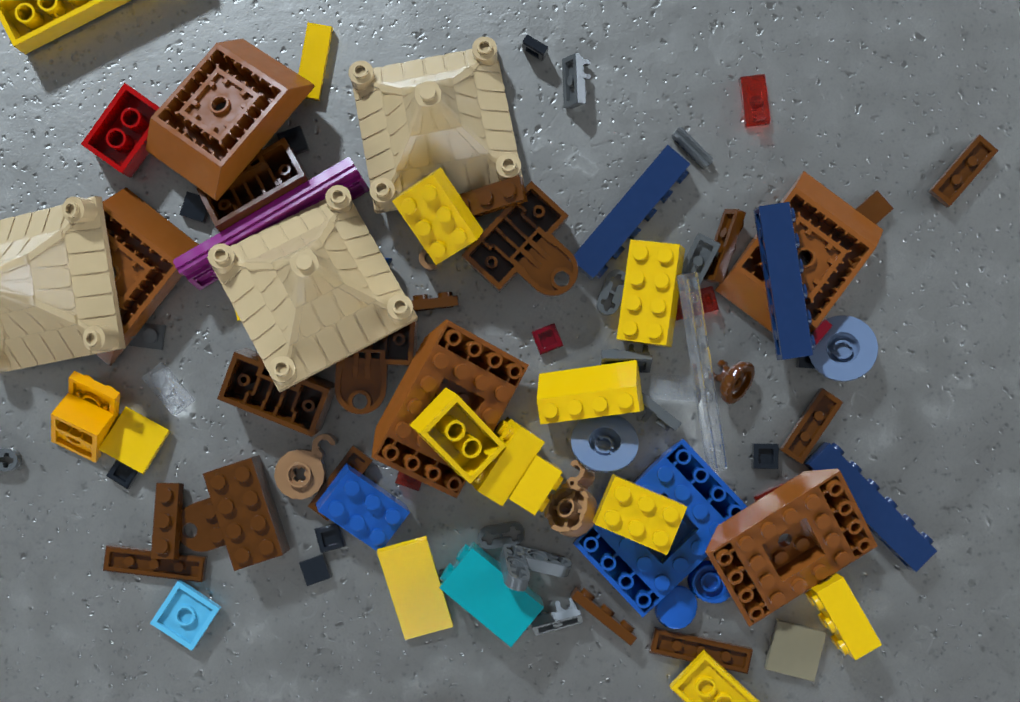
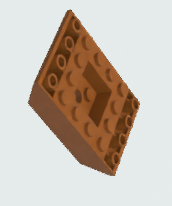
[145,39,315,201]
[715,171,884,334]
[96,187,199,366]
[371,319,529,498]
[705,468,878,627]

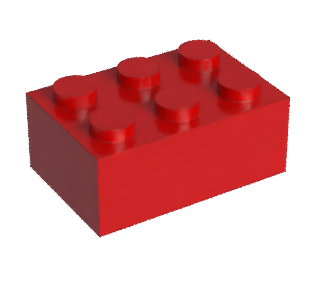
[81,83,160,178]

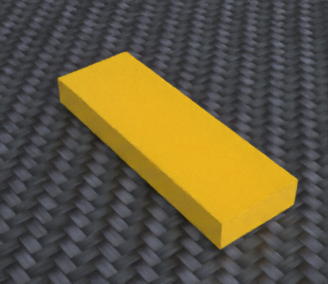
[298,22,333,101]

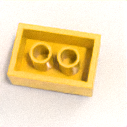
[392,167,484,265]
[410,388,506,484]
[471,416,545,506]
[593,474,687,555]
[805,573,882,660]

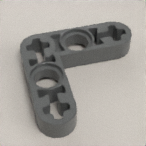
[499,544,572,591]

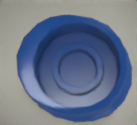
[687,561,731,604]
[655,585,697,629]

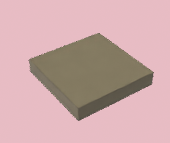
[764,619,827,682]

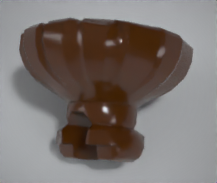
[709,360,755,404]

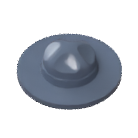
[809,315,878,382]
[571,415,639,473]

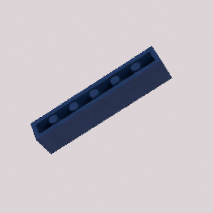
[574,145,690,280]
[754,202,816,360]
[803,442,937,572]

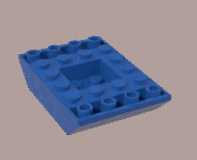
[573,439,747,618]

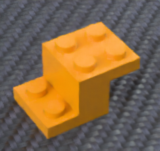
[51,371,120,463]

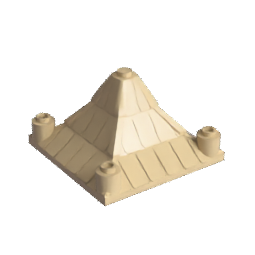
[348,37,524,214]
[207,185,418,392]
[0,196,126,373]

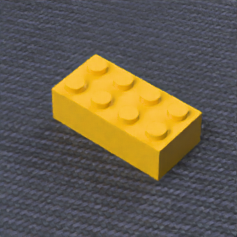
[617,239,685,348]

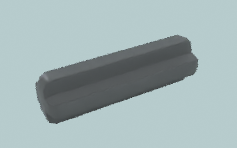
[672,127,713,169]

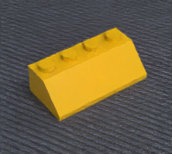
[537,360,644,425]

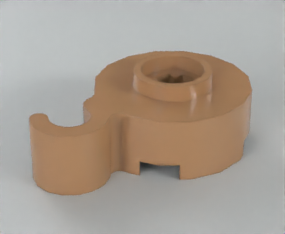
[274,433,338,500]
[544,460,598,538]

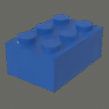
[316,463,410,551]

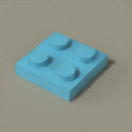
[150,580,221,651]

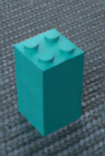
[439,541,544,647]

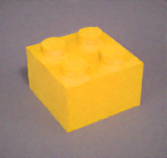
[509,454,564,515]

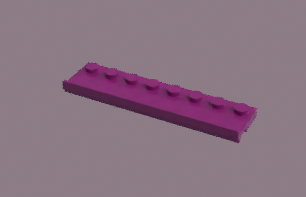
[173,157,370,291]

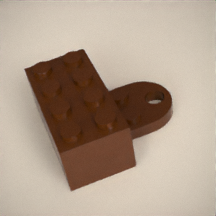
[196,138,310,232]
[462,181,578,296]
[335,320,418,414]
[217,348,335,437]
[180,455,290,571]

